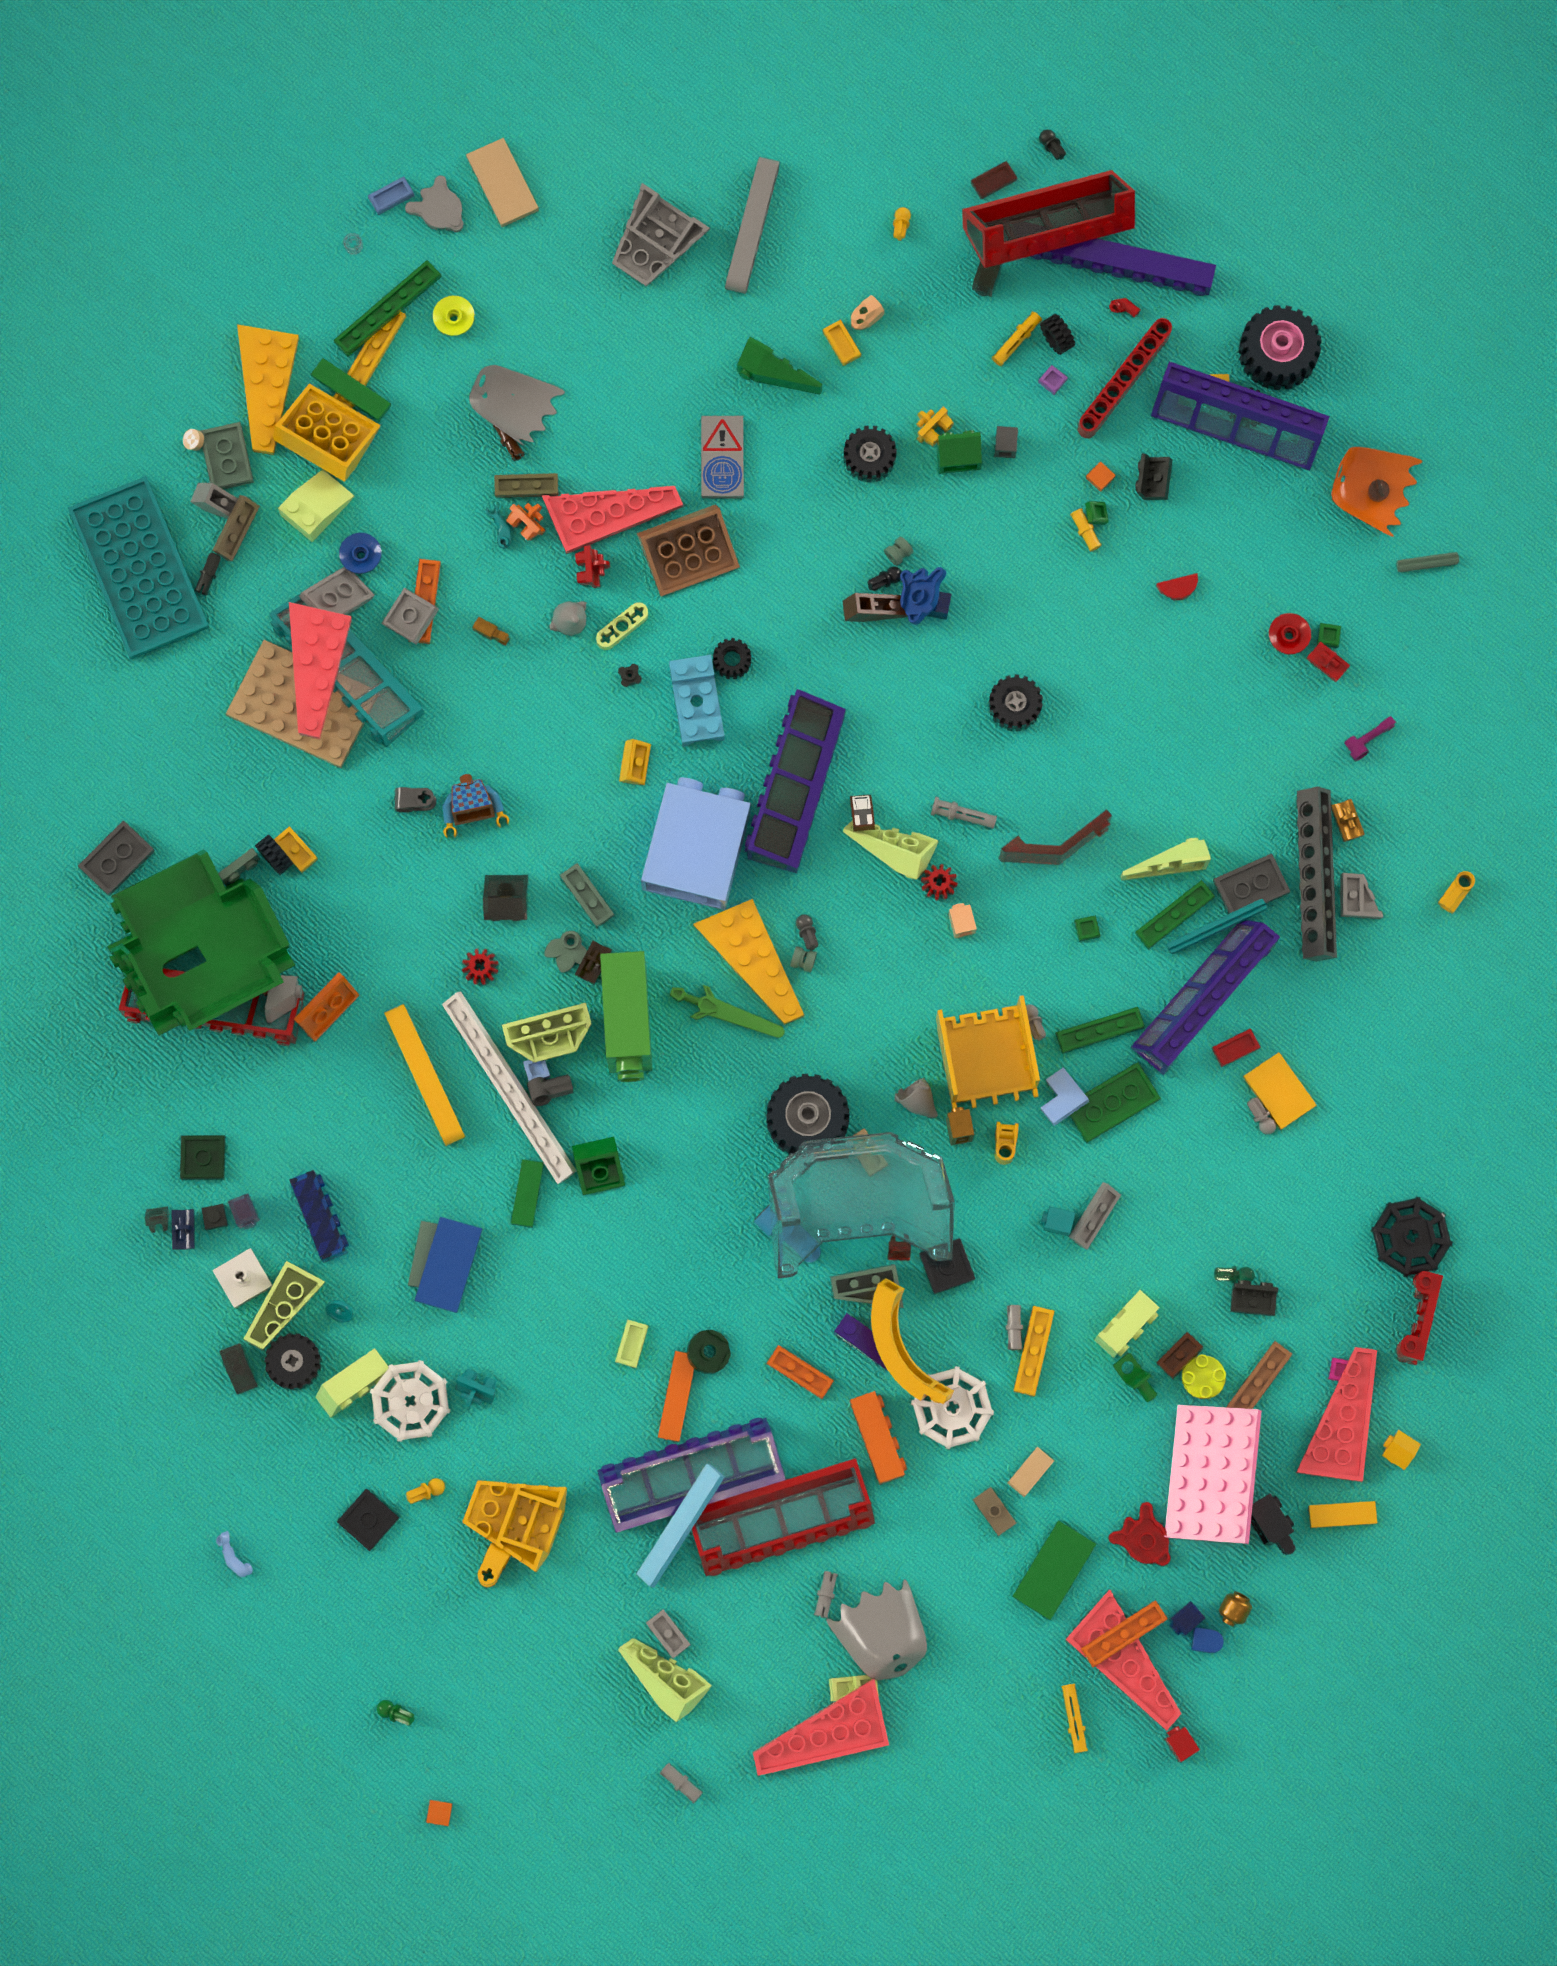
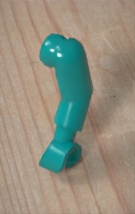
[486,504,511,549]

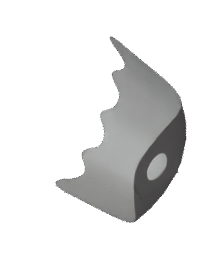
[469,365,565,445]
[826,1579,927,1680]

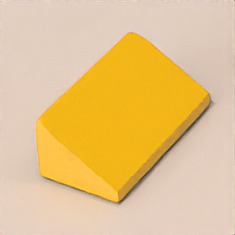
[619,739,651,785]

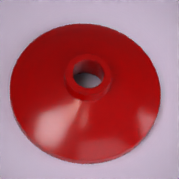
[1269,613,1311,655]

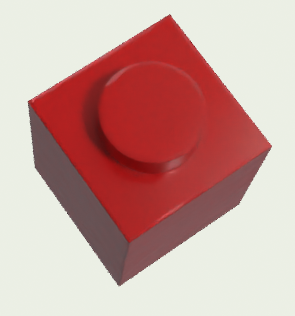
[1165,1726,1200,1762]

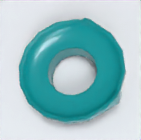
[325,1300,353,1322]

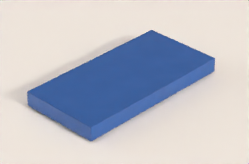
[415,1217,483,1313]

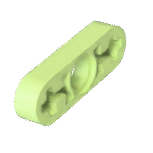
[596,603,648,650]

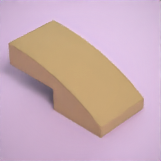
[1008,1447,1054,1497]

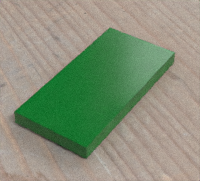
[1070,1062,1161,1144]
[1012,1520,1096,1620]

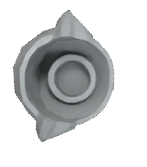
[549,601,587,636]
[895,1078,938,1118]

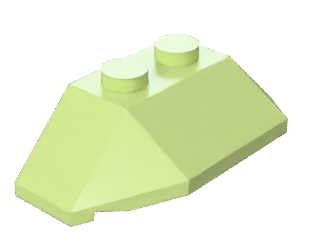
[502,1003,591,1063]

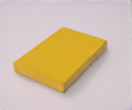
[1243,1052,1317,1130]

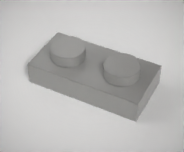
[646,1609,690,1659]

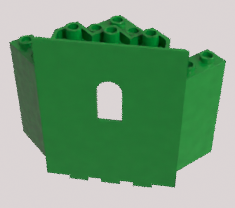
[107,849,295,1036]

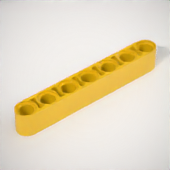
[384,1004,465,1146]

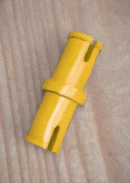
[1070,508,1102,552]

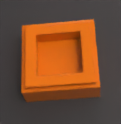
[1086,461,1116,492]
[426,1800,453,1826]

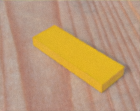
[1308,1501,1377,1528]

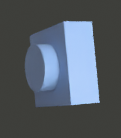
[523,1060,550,1081]

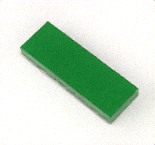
[511,1159,544,1228]

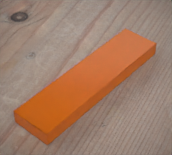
[409,559,441,644]
[658,1351,694,1442]
[1081,1600,1168,1668]

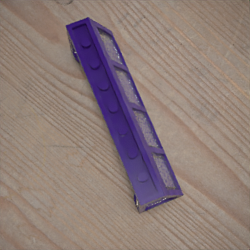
[1130,920,1280,1076]

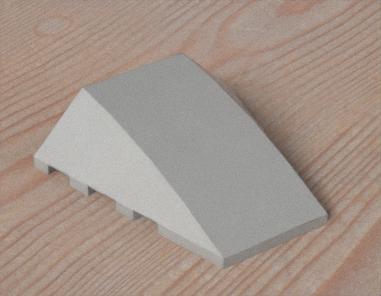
[612,183,710,287]

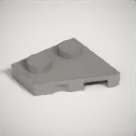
[1340,873,1383,919]

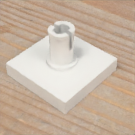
[212,1248,273,1309]

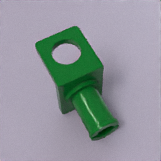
[1113,1353,1157,1402]

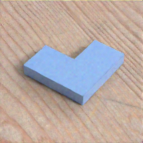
[1041,1068,1089,1126]

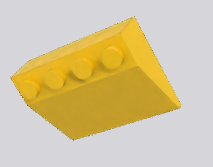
[273,383,380,482]

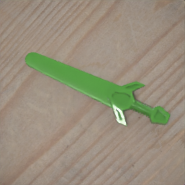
[670,985,785,1038]

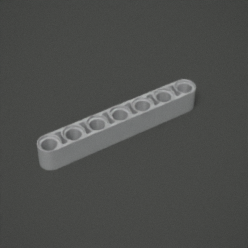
[725,157,780,294]

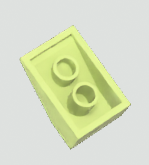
[278,470,355,542]

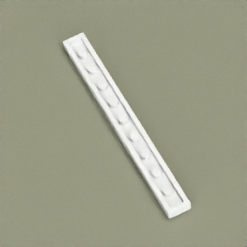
[442,991,577,1184]

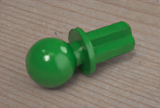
[376,1700,415,1726]

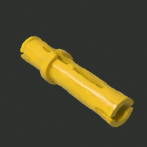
[992,311,1042,366]
[1061,1684,1088,1753]

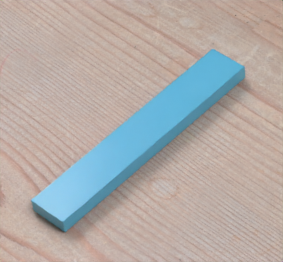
[636,1464,725,1588]

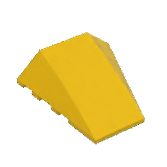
[462,1480,567,1572]

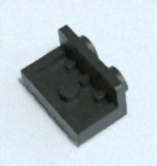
[1135,453,1173,500]
[1230,1280,1278,1316]

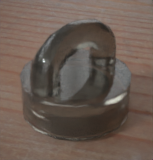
[1368,479,1389,502]

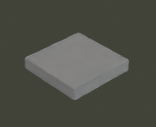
[382,588,439,645]

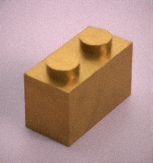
[946,1107,974,1145]

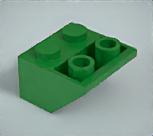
[936,430,982,474]

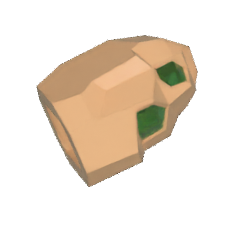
[851,295,884,330]

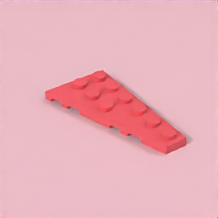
[542,486,683,554]
[289,602,352,739]
[1296,1347,1377,1482]
[1065,1589,1181,1731]

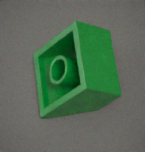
[572,1136,625,1195]

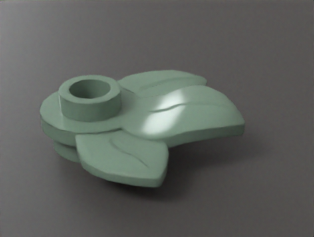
[544,931,587,973]

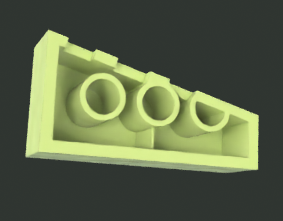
[243,1261,325,1350]

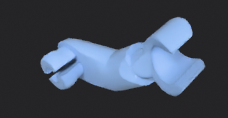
[216,1531,253,1577]

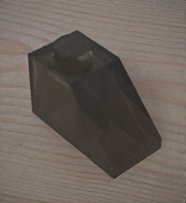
[972,261,1002,297]
[219,1343,258,1395]

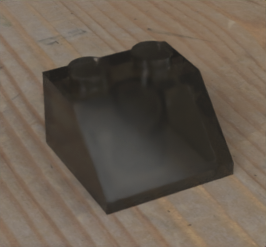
[483,875,528,921]

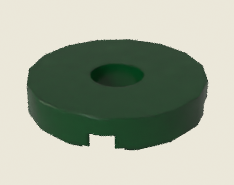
[687,1330,731,1374]

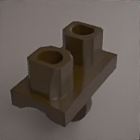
[575,941,612,985]

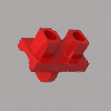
[575,545,610,588]
[1306,641,1350,682]

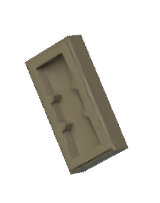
[973,1487,1016,1536]

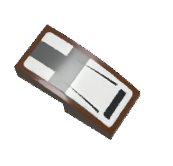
[850,795,875,831]

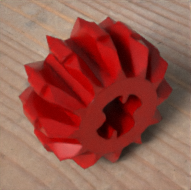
[921,864,958,901]
[462,949,499,985]

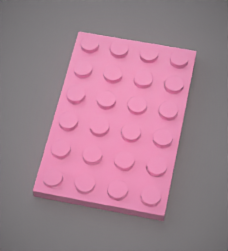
[1164,1405,1262,1544]

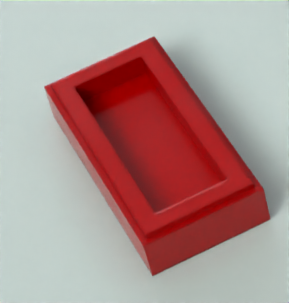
[1211,1028,1261,1068]

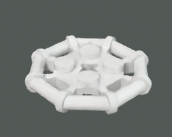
[370,1360,450,1442]
[911,1366,994,1449]

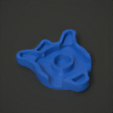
[900,567,946,625]

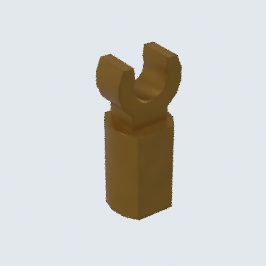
[472,617,510,646]

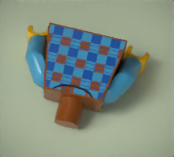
[443,774,509,838]

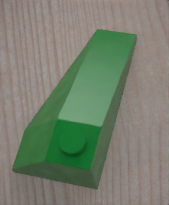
[737,337,822,395]

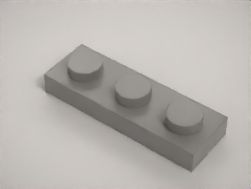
[1069,1182,1121,1250]

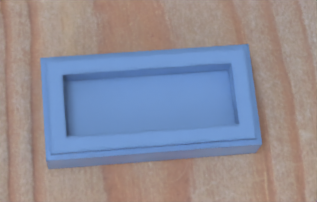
[368,176,414,215]

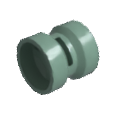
[884,536,913,566]
[790,946,817,973]

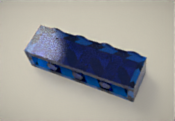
[289,1170,349,1263]

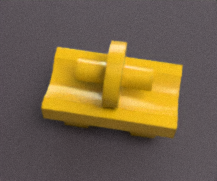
[916,406,954,447]

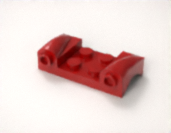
[1396,1271,1443,1365]

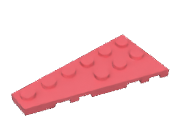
[753,1678,889,1776]

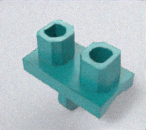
[455,1369,496,1408]

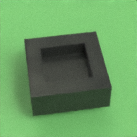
[201,1204,228,1230]

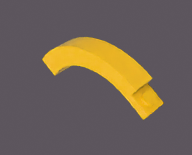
[871,1278,954,1404]

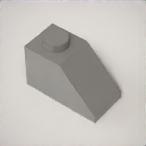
[190,483,238,519]
[265,975,302,1023]

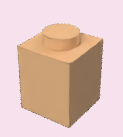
[948,903,977,938]

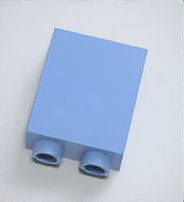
[641,777,751,910]

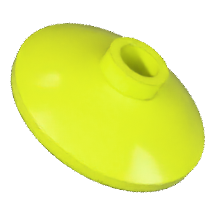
[433,296,475,336]

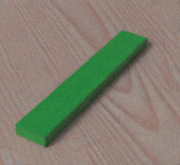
[333,260,442,357]

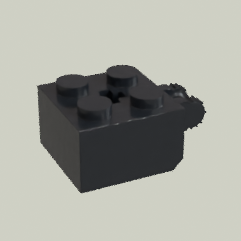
[1251,1493,1296,1556]

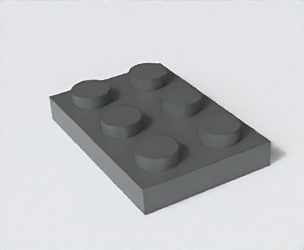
[78,820,155,896]
[1213,853,1290,914]

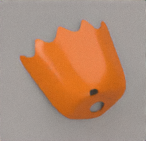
[1331,447,1422,537]

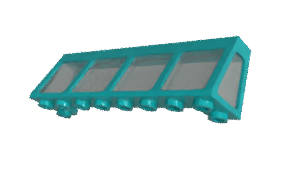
[270,593,425,747]

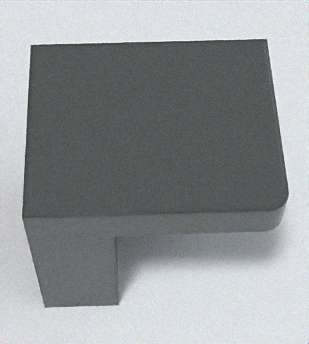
[994,426,1018,458]

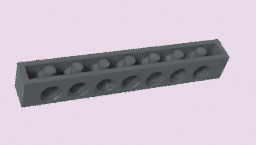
[1296,786,1337,962]

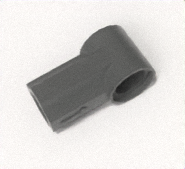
[527,1074,573,1106]

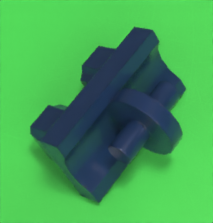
[172,1209,195,1250]

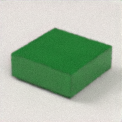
[1085,501,1109,525]
[1317,623,1341,648]
[1074,915,1100,942]

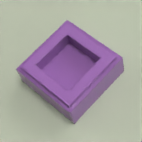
[1038,365,1068,395]

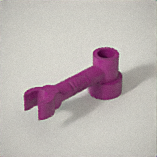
[1344,716,1396,762]

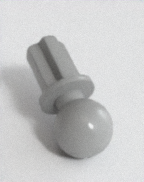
[1026,1004,1046,1041]
[1247,1097,1276,1135]

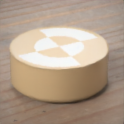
[183,429,204,451]

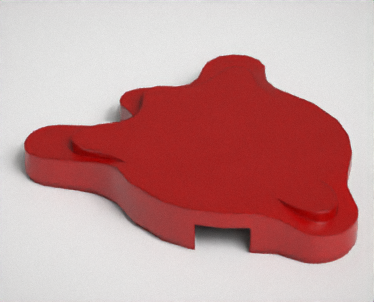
[1109,1502,1171,1566]

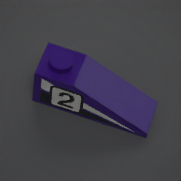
[834,1313,888,1371]

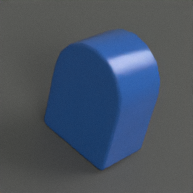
[1191,1627,1224,1653]

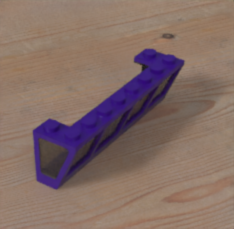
[745,689,846,873]

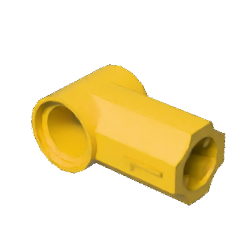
[1438,871,1475,914]

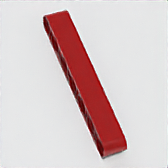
[1078,318,1172,438]

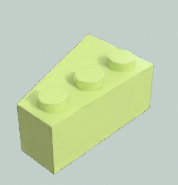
[315,1348,388,1418]

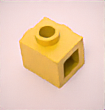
[1382,1429,1421,1470]

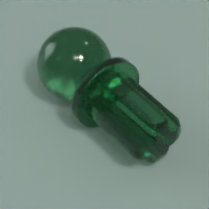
[1214,1266,1255,1283]

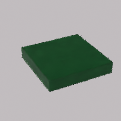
[180,1135,226,1180]

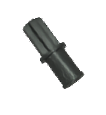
[194,553,221,595]

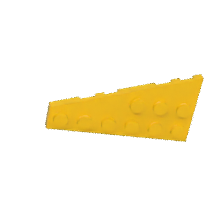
[237,324,299,455]
[693,899,804,1025]

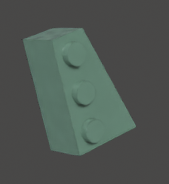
[829,1264,904,1308]

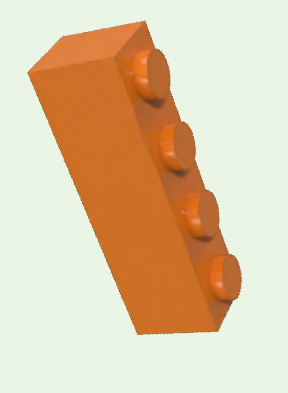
[850,1391,907,1485]

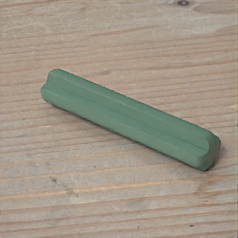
[1396,552,1459,572]

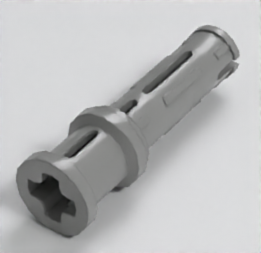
[931,797,997,829]

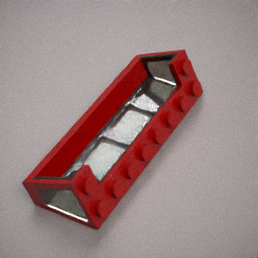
[962,170,1135,268]

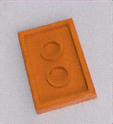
[294,972,359,1042]

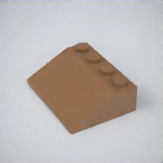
[637,504,740,596]

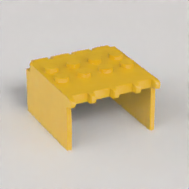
[936,995,1040,1109]

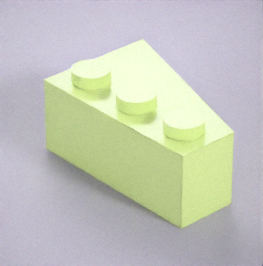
[1094,1290,1160,1358]

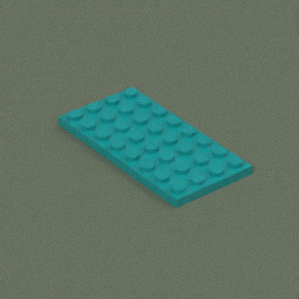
[68,476,209,660]

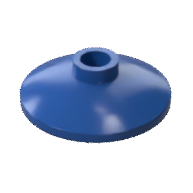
[339,533,382,574]

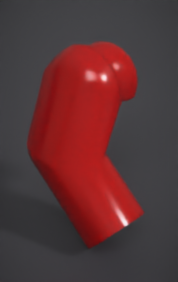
[1109,298,1141,318]

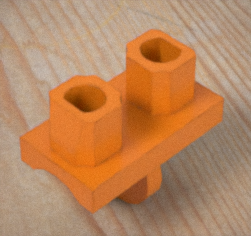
[506,503,546,541]

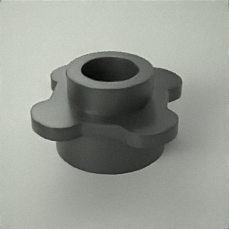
[618,664,642,687]

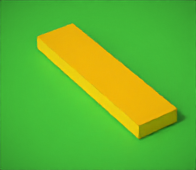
[1013,1306,1055,1397]

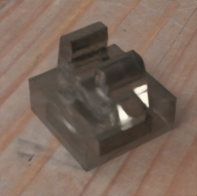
[145,1206,169,1233]

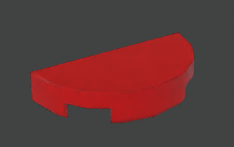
[1156,573,1198,600]

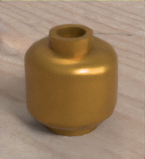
[1219,1591,1252,1626]

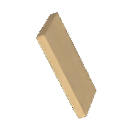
[466,138,539,228]

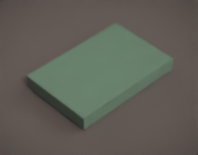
[201,422,254,489]
[408,1221,438,1288]

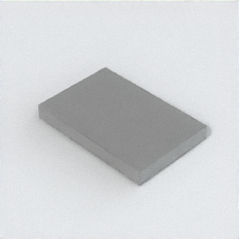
[299,567,374,615]

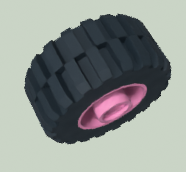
[1239,305,1321,390]

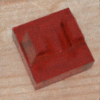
[888,1235,911,1260]

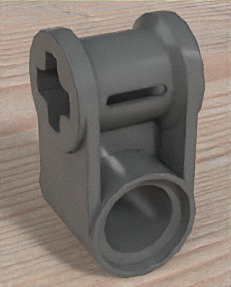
[395,787,437,812]

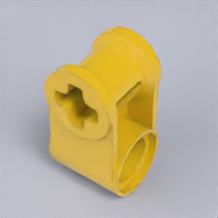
[995,1121,1019,1165]
[478,1543,511,1588]

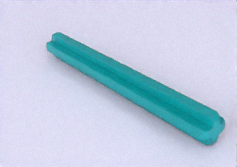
[1167,899,1267,954]

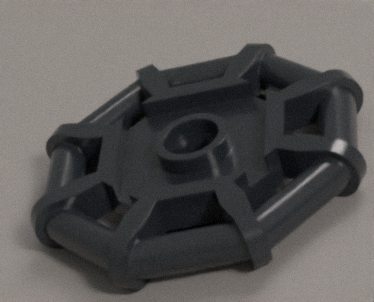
[1371,1196,1453,1278]

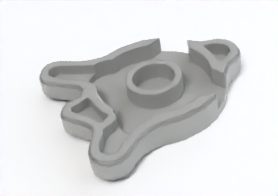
[405,175,464,232]

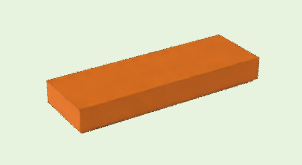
[767,1345,834,1399]

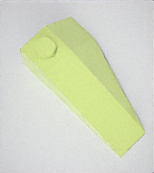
[843,821,938,880]
[1121,838,1211,881]
[618,1638,712,1722]

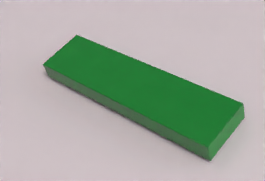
[311,358,391,422]
[1135,880,1215,950]
[1055,1007,1145,1054]

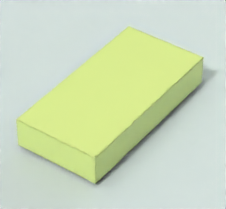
[615,1320,649,1368]

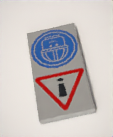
[701,416,744,498]

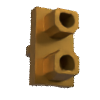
[1331,799,1364,842]

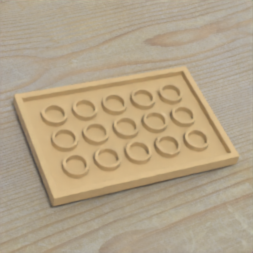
[226,640,379,768]

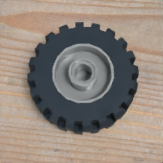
[766,1074,850,1160]

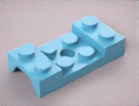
[669,655,725,747]

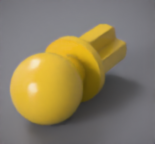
[893,207,911,241]
[406,1478,445,1504]

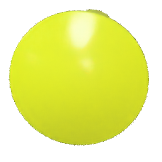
[1182,1354,1226,1399]

